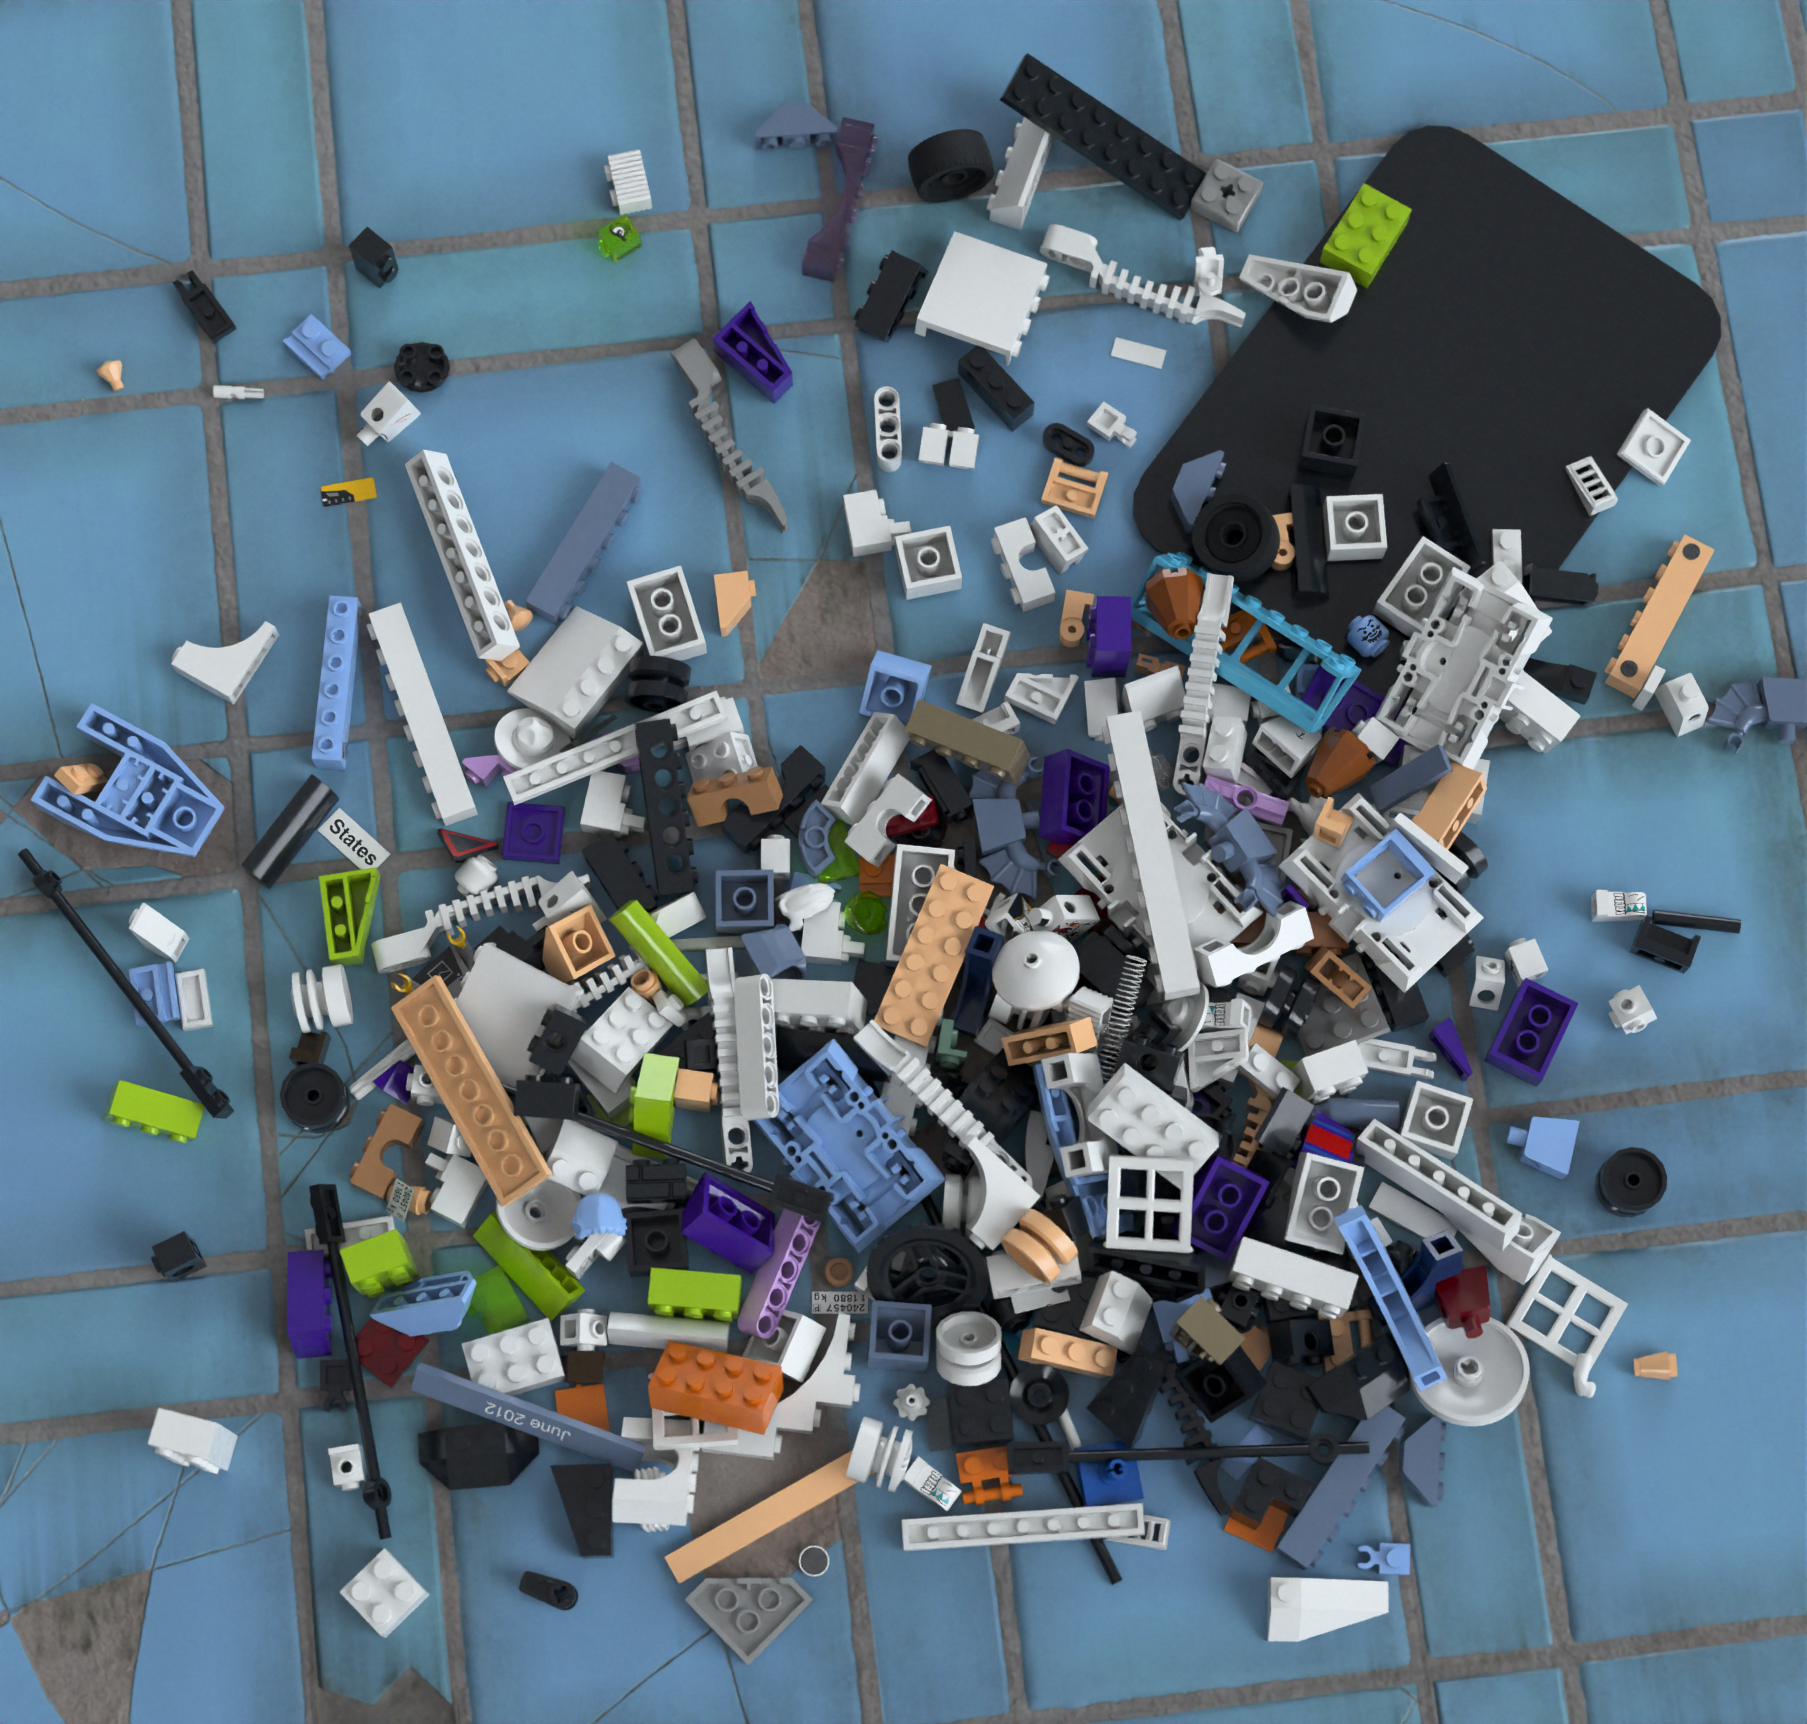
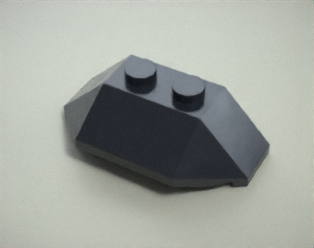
[1088,1231,1206,1303]
[1306,1329,1410,1421]
[418,1423,540,1491]

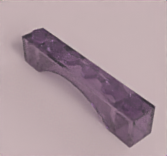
[802,117,878,282]

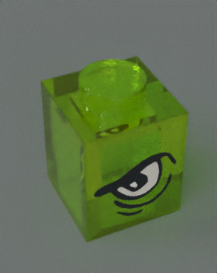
[597,214,642,263]

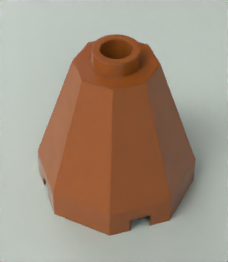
[1145,567,1203,639]
[1305,726,1376,799]

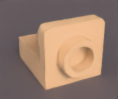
[485,649,530,687]

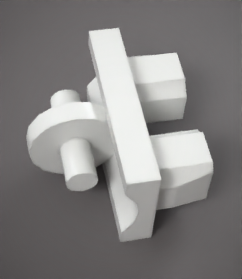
[1193,247,1224,296]

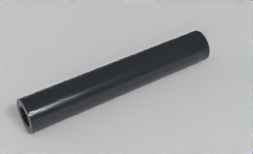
[1652,910,1741,934]

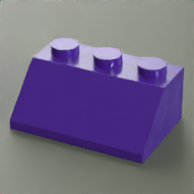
[1039,749,1110,845]
[681,1172,775,1274]

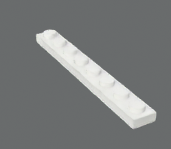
[503,690,728,805]
[902,1503,1145,1551]

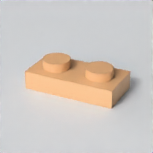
[54,763,108,795]

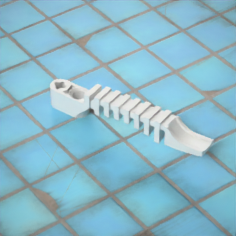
[1040,224,1246,329]
[1173,573,1234,800]
[371,874,592,974]
[567,891,707,1013]
[705,947,753,1181]
[853,1019,1033,1188]

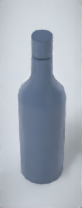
[1313,1098,1400,1129]

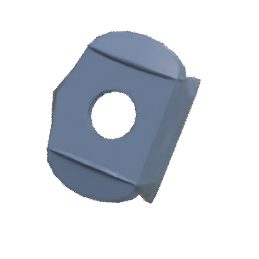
[737,924,806,980]

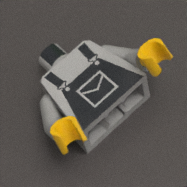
[391,926,475,999]

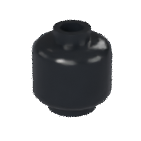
[989,1296,1033,1333]

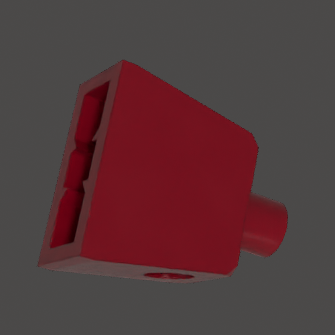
[1435,1265,1491,1338]

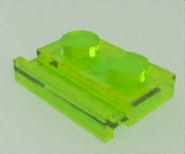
[817,820,860,884]

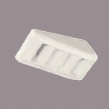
[1565,456,1618,516]
[1106,1515,1171,1551]

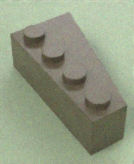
[905,699,1031,787]

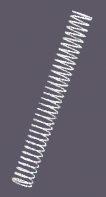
[1099,955,1147,1086]

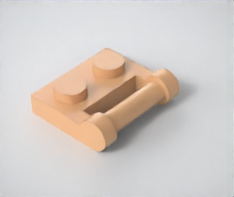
[1041,457,1109,519]
[1317,1310,1372,1373]

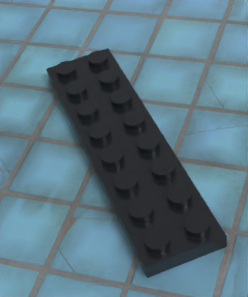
[999,53,1207,221]

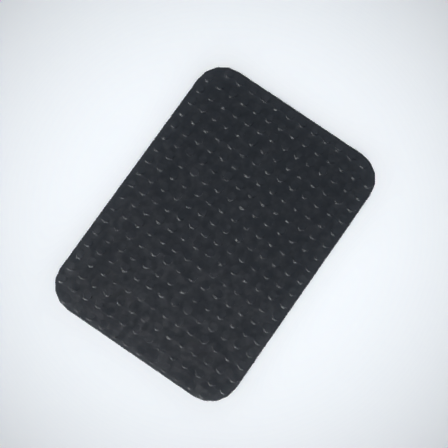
[1133,125,1721,714]

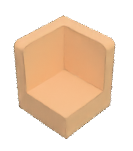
[1313,797,1353,848]

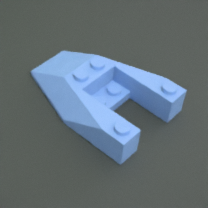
[31,703,225,857]

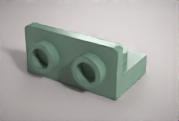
[934,1019,967,1072]

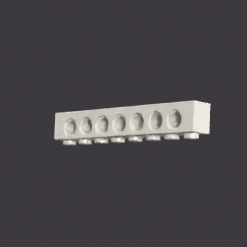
[405,450,520,661]

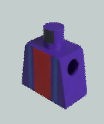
[1290,1109,1365,1169]

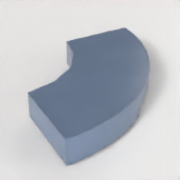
[798,799,836,879]

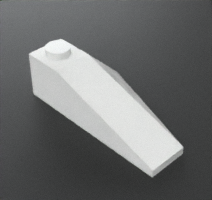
[1445,1214,1561,1285]

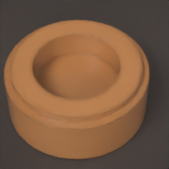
[824,1257,854,1288]

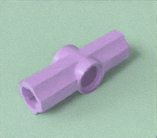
[1204,775,1289,827]

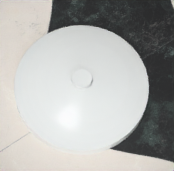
[1408,1317,1530,1426]

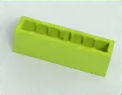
[608,900,709,1007]
[473,1211,586,1322]

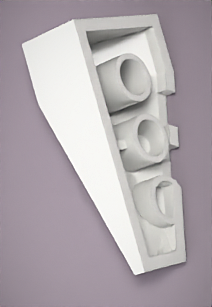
[1239,254,1357,323]
[1267,1577,1389,1642]

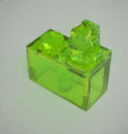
[467,1265,531,1334]

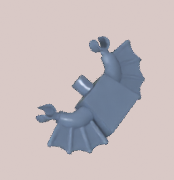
[1706,677,1807,755]
[968,757,1062,899]
[1173,782,1284,917]

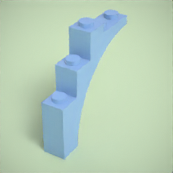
[1334,1205,1448,1391]

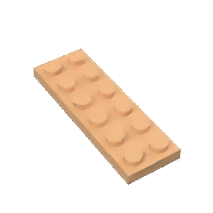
[874,864,994,1048]

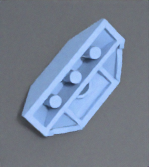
[370,1270,476,1336]

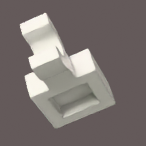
[1087,401,1137,449]
[653,989,704,1031]

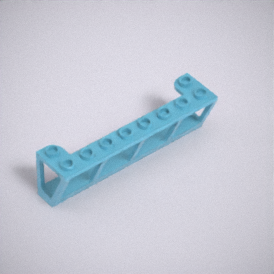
[1131,552,1362,733]

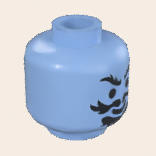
[1347,615,1390,657]

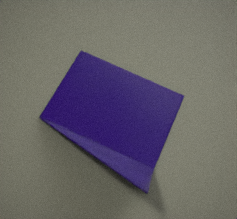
[372,1060,414,1105]

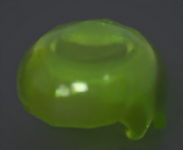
[844,891,887,935]

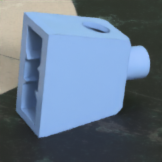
[1506,1117,1580,1180]

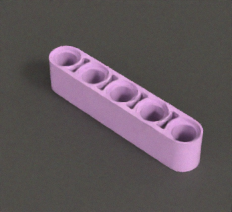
[738,1208,821,1338]

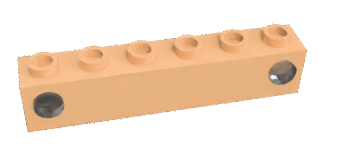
[1604,534,1715,699]

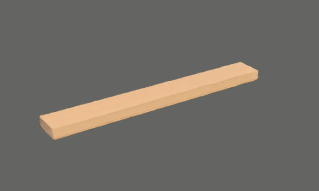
[665,1450,876,1584]

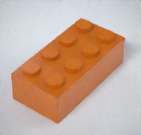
[648,1340,784,1435]

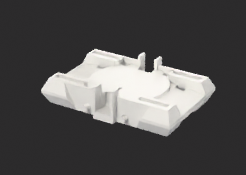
[1375,567,1553,770]
[1278,792,1484,993]
[1058,802,1263,970]

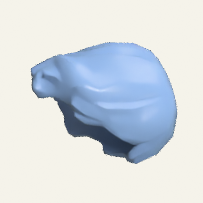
[570,1193,628,1239]

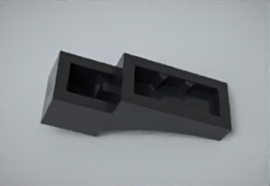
[1523,658,1597,705]

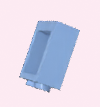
[1340,828,1436,923]

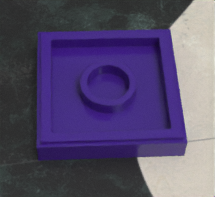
[502,802,566,864]

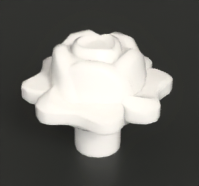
[893,1384,930,1421]

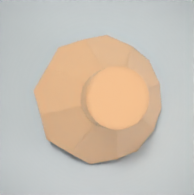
[96,360,124,391]
[504,600,533,631]

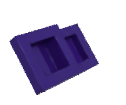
[1281,883,1311,910]

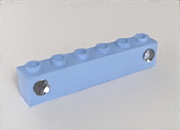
[312,596,363,770]

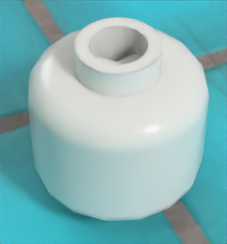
[455,854,498,896]

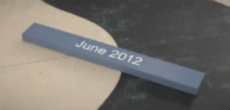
[411,1362,646,1472]

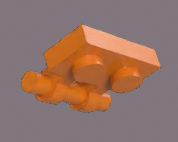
[956,1446,1023,1506]

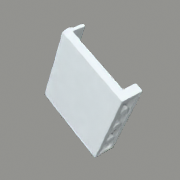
[915,231,1050,366]
[454,942,584,1087]

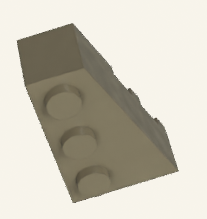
[1169,1296,1245,1365]

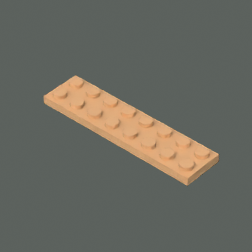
[391,975,553,1207]

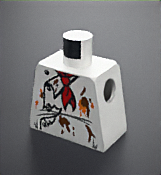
[1029,895,1100,944]

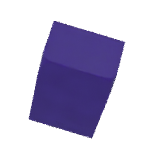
[1429,1018,1473,1082]

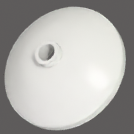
[992,930,1080,1011]
[496,1178,582,1251]

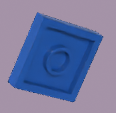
[1073,1440,1144,1507]

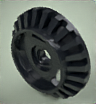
[866,1221,989,1326]

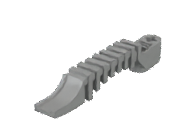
[670,338,789,533]

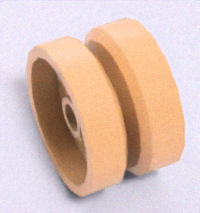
[1001,1209,1078,1285]

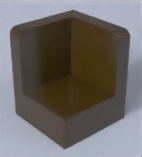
[289,1031,331,1066]
[567,1351,605,1385]

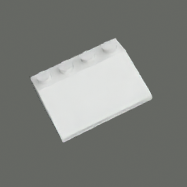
[507,606,644,740]

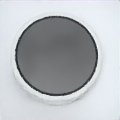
[799,1546,829,1577]

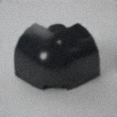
[1242,1195,1290,1249]

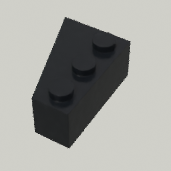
[854,250,928,343]
[1086,1336,1173,1449]
[550,1464,614,1559]

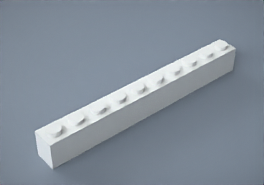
[1102,710,1200,1000]

